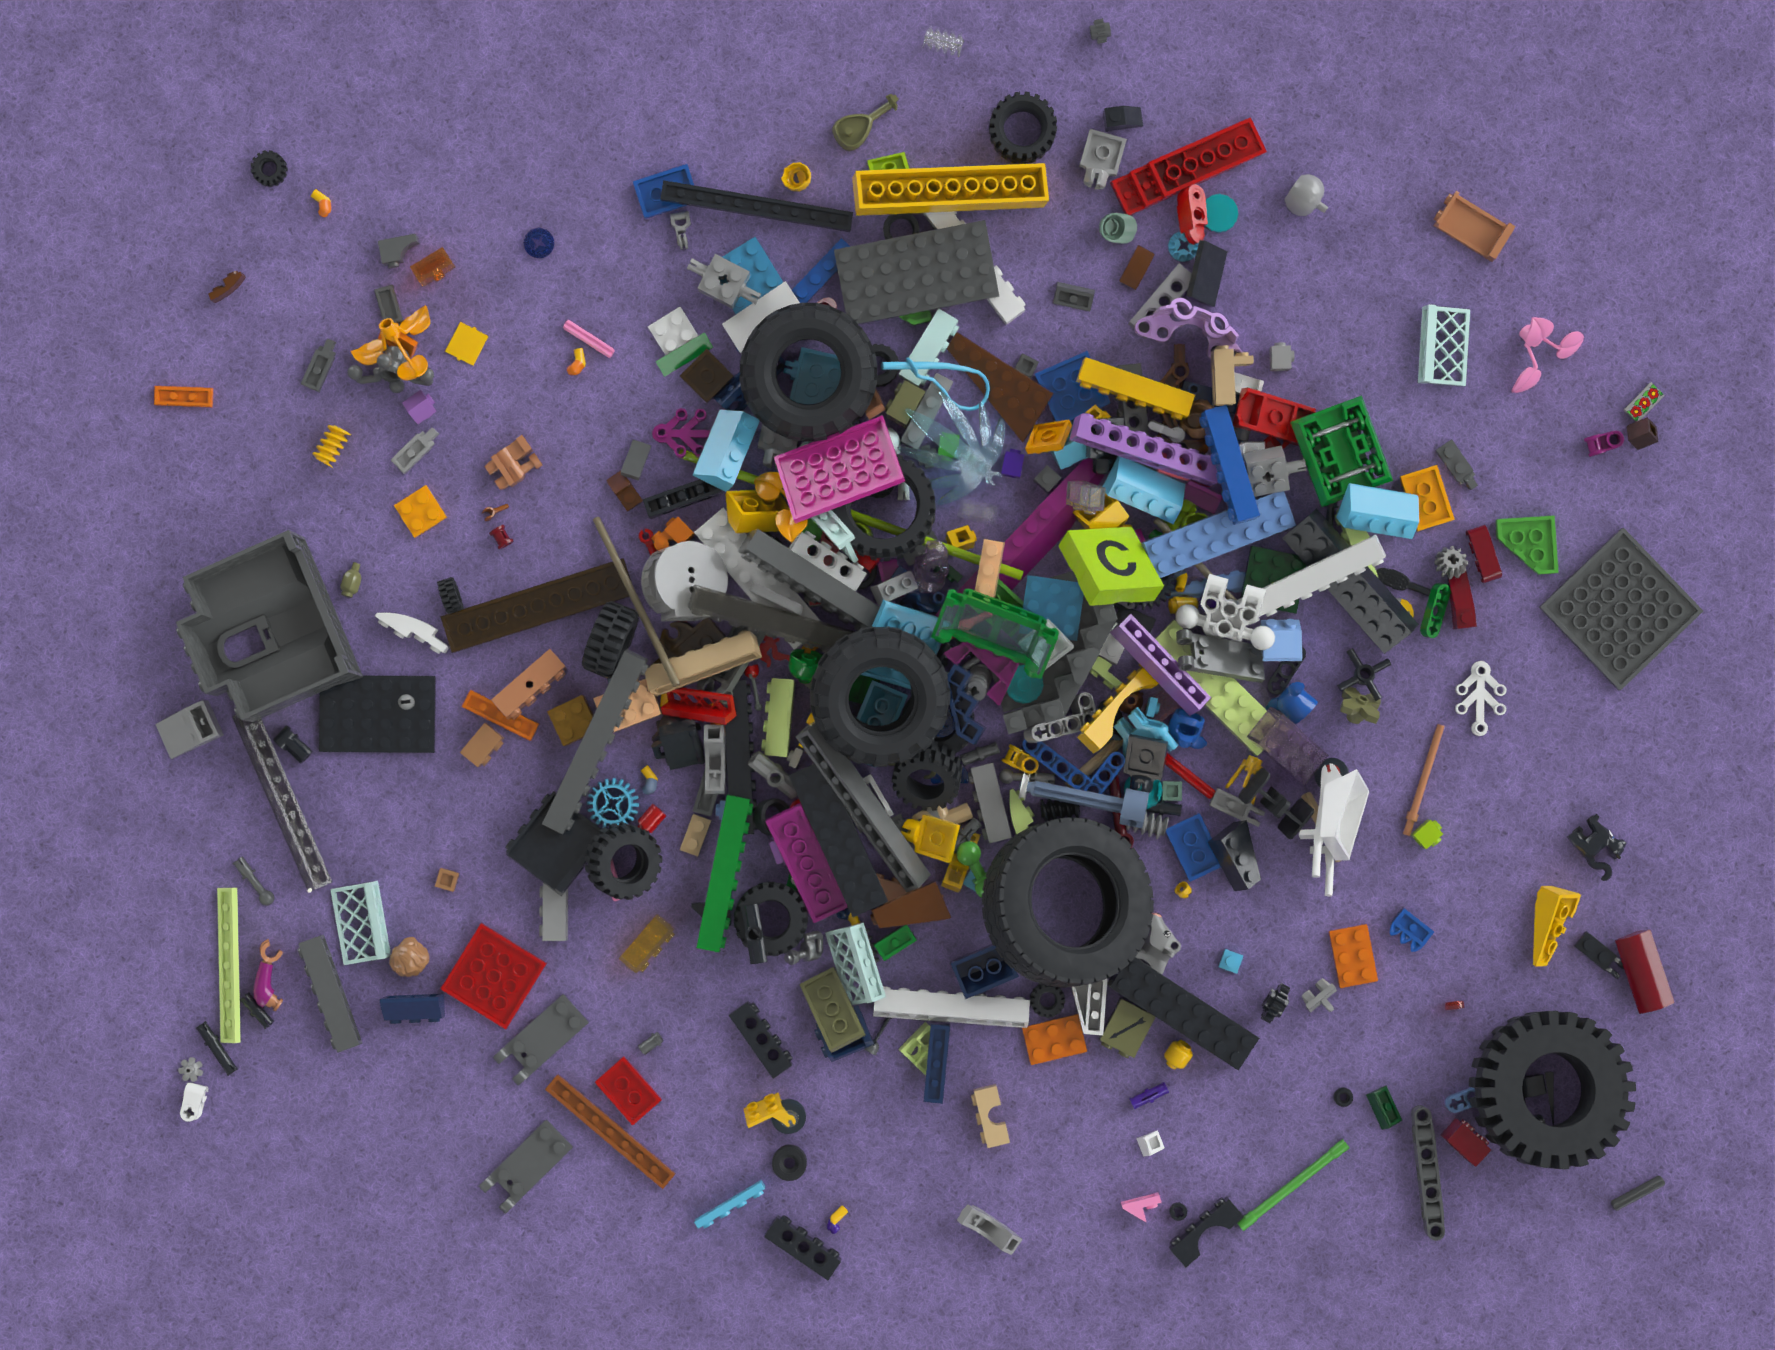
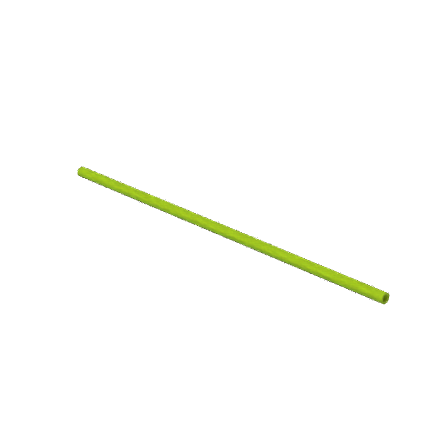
[679,449,1024,580]

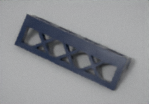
[713,356,787,411]
[923,1024,951,1104]

